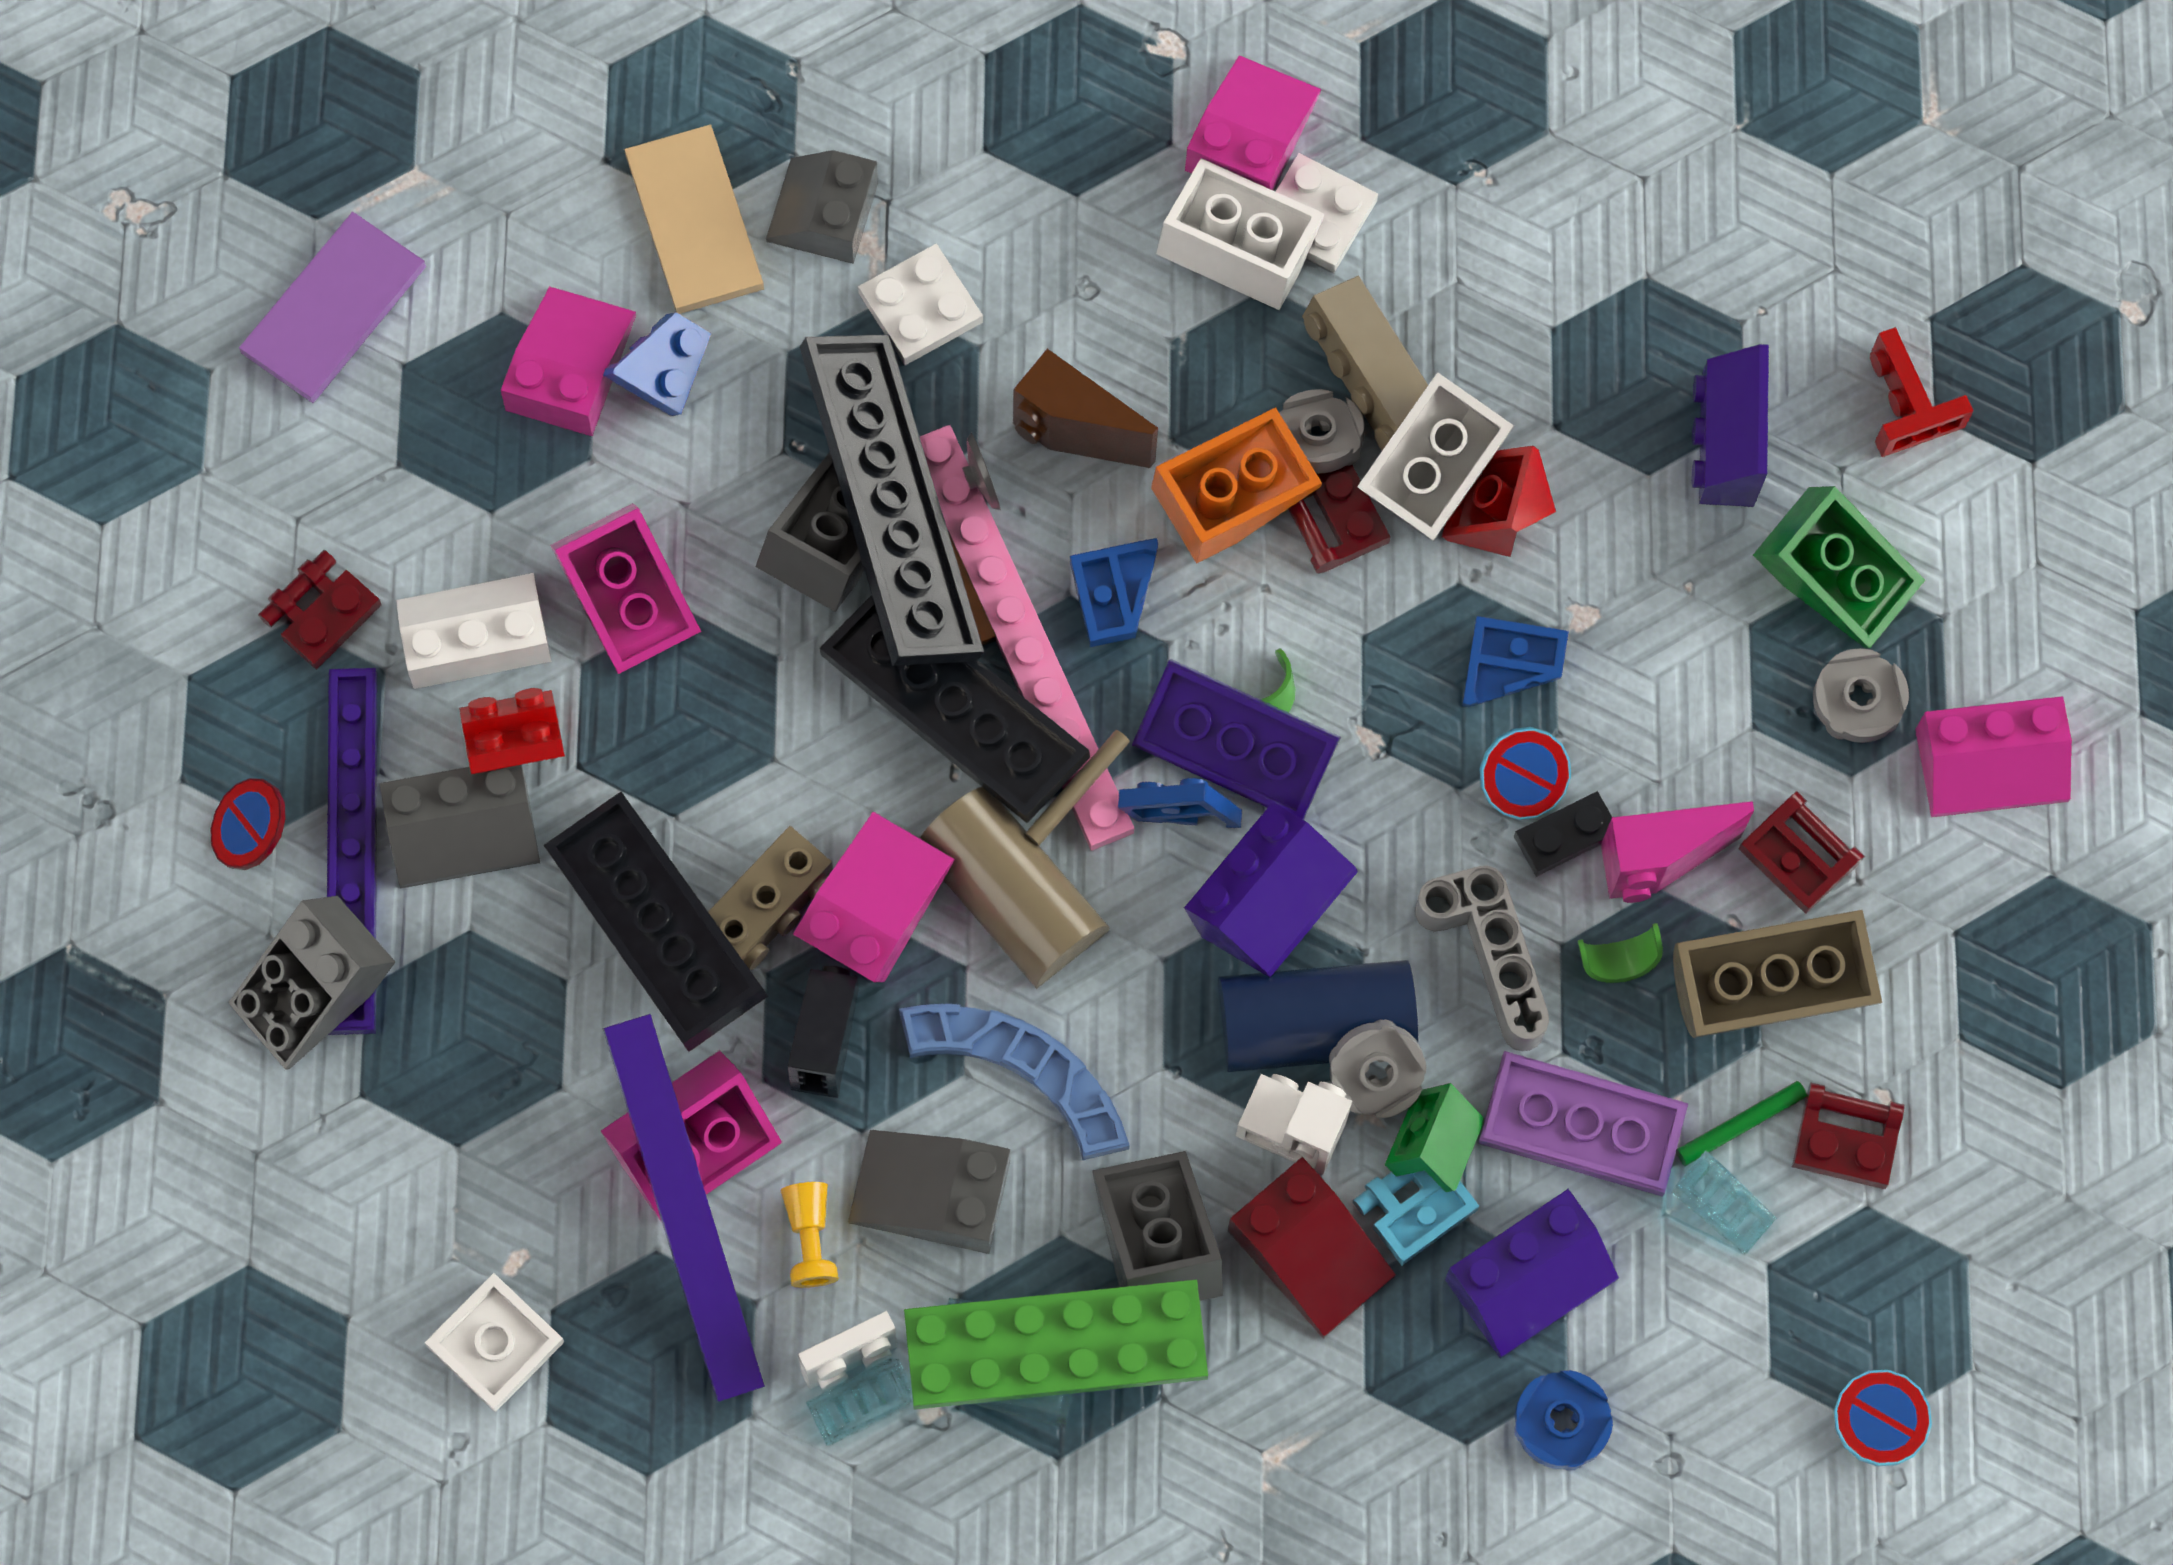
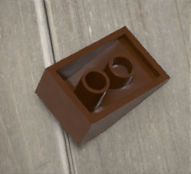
[1013,348,1158,468]

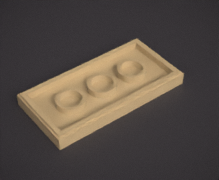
[625,124,764,314]

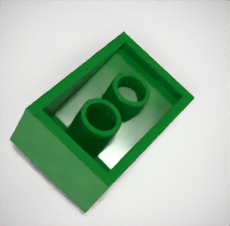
[1753,486,1925,649]

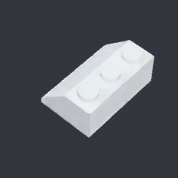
[1156,158,1324,310]
[1357,372,1514,541]
[396,573,552,689]

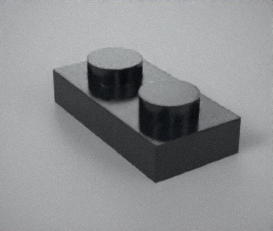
[1514,791,1612,877]

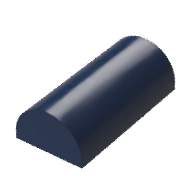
[1218,960,1418,1072]

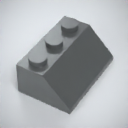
[379,765,540,889]

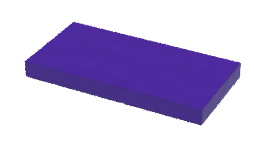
[1132,659,1341,820]

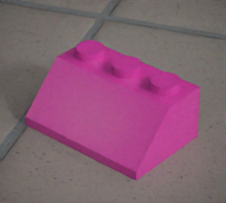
[1915,696,2072,817]
[601,1050,782,1222]

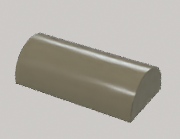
[920,787,1110,989]
[1673,910,1883,1038]

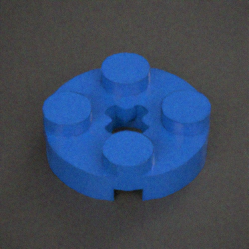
[1514,1370,1613,1471]

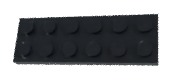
[819,595,1090,823]
[544,792,768,1052]

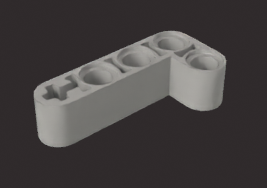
[1415,866,1549,1051]

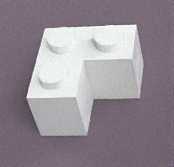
[1236,1074,1352,1175]

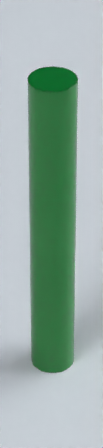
[1676,1081,1807,1166]

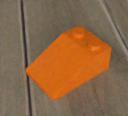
[1151,407,1322,564]

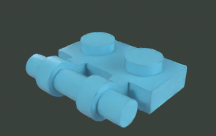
[1352,1170,1479,1266]

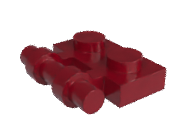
[258,550,382,670]

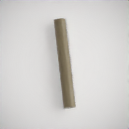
[1025,730,1130,846]

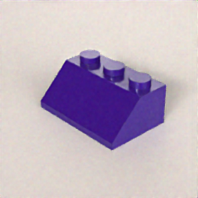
[1691,344,1769,507]
[1184,802,1358,978]
[1445,1188,1619,1359]

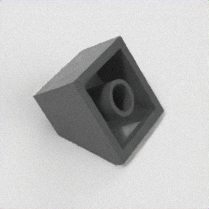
[766,150,878,264]

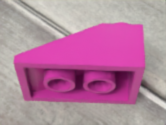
[1185,55,1321,191]
[501,286,636,437]
[550,503,701,674]
[1601,801,1754,903]
[793,812,955,982]

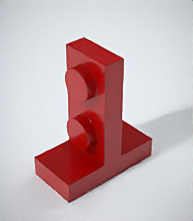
[1870,327,1974,457]

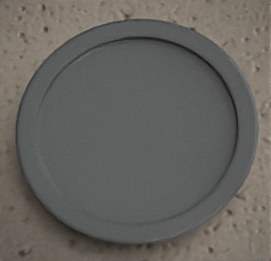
[962,432,1001,510]

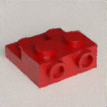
[459,688,565,774]

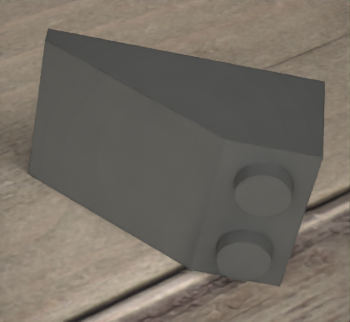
[755,451,865,612]
[848,1130,1010,1254]
[1093,1151,1223,1301]

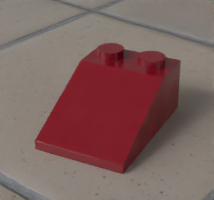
[1227,1157,1396,1339]

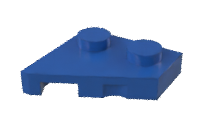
[1070,538,1158,647]
[1118,778,1242,828]

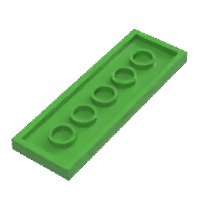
[904,1280,1208,1410]

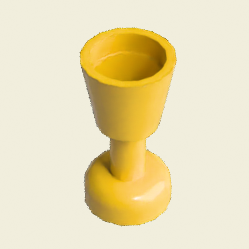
[780,1182,839,1288]

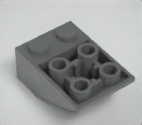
[228,896,395,1070]

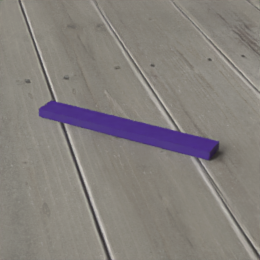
[327,668,377,1035]
[602,1014,765,1402]

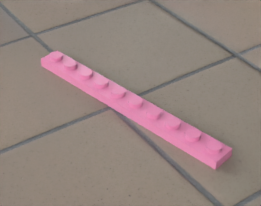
[920,425,1135,851]

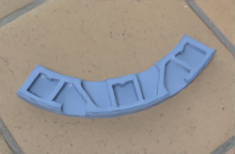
[899,1004,1130,1160]

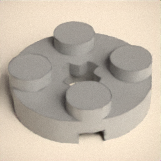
[1280,389,1364,474]
[1813,648,1909,743]
[1329,1020,1426,1118]

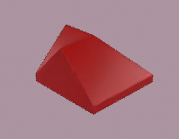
[1442,445,1556,557]

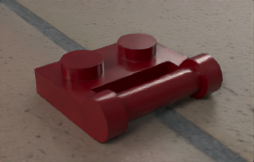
[1288,465,1390,574]
[1738,791,1865,914]
[1792,1082,1905,1189]

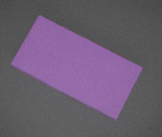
[239,211,426,403]
[1478,1051,1688,1197]

